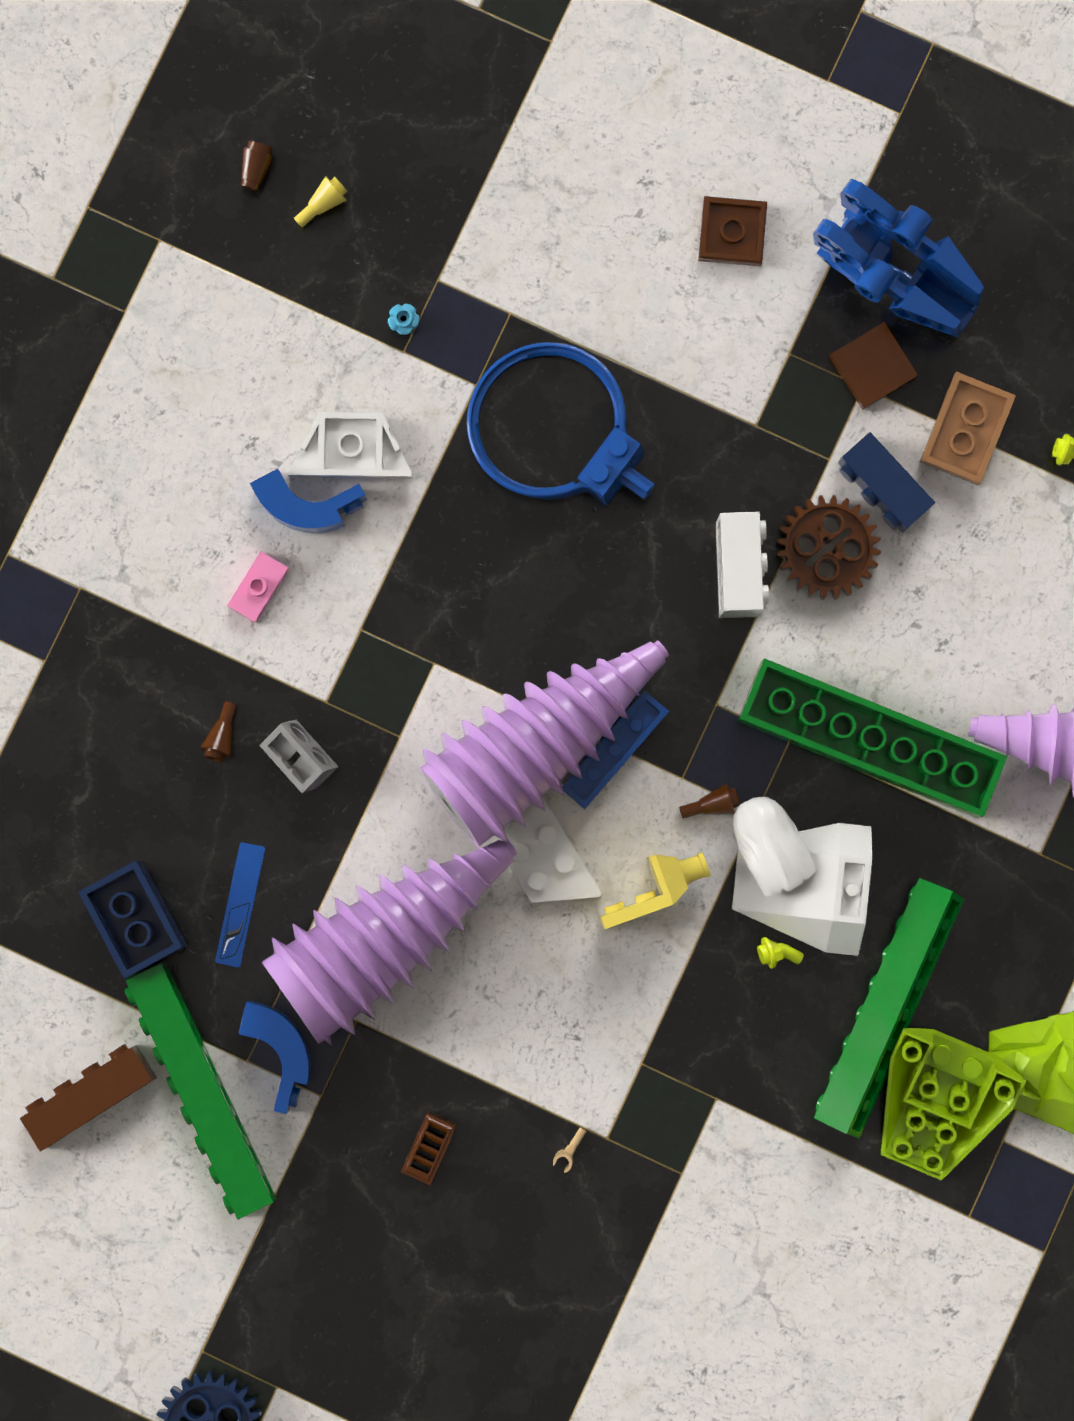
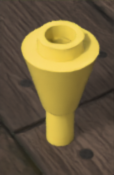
[294,176,347,228]

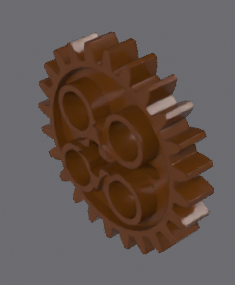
[776,495,881,600]

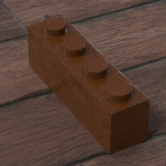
[20,1044,157,1152]

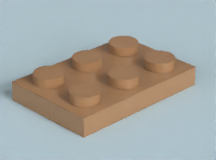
[919,372,1016,486]

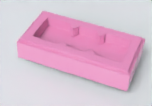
[227,551,289,623]

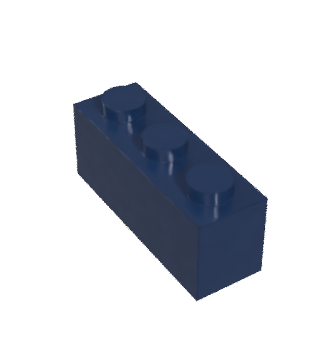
[838,432,936,533]

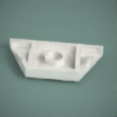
[288,412,412,479]
[502,796,602,903]

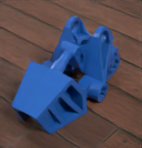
[813,179,984,337]

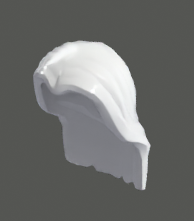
[733,797,816,896]

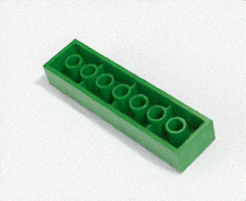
[737,658,1007,819]

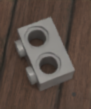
[259,720,338,793]

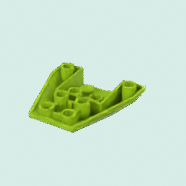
[881,1028,1026,1181]

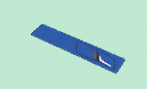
[215,842,265,967]

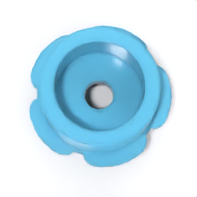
[388,303,419,335]

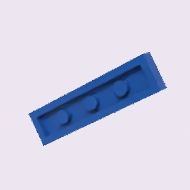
[562,690,669,810]

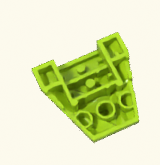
[987,1011,1074,1134]

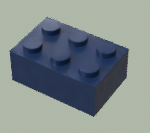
[78,860,188,979]

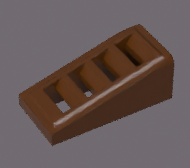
[401,1112,457,1185]

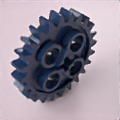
[156,1370,262,1421]

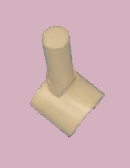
[553,1127,587,1173]

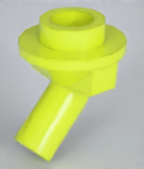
[1052,434,1074,465]
[757,937,804,969]

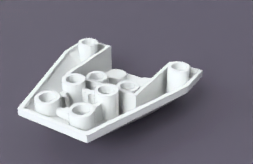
[732,823,872,956]

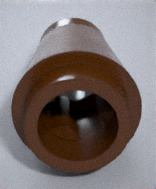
[240,141,274,191]

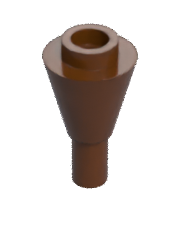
[200,702,237,762]
[679,783,741,819]

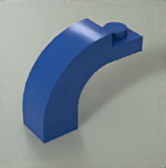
[250,469,367,533]
[238,1001,312,1114]

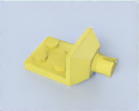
[599,852,711,929]

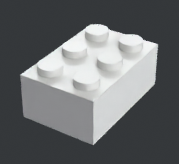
[716,512,769,618]

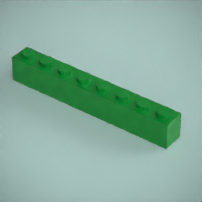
[814,878,964,1139]
[125,963,277,1220]

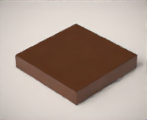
[698,196,767,267]
[829,322,918,410]

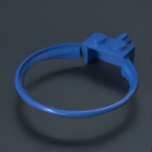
[467,342,655,505]

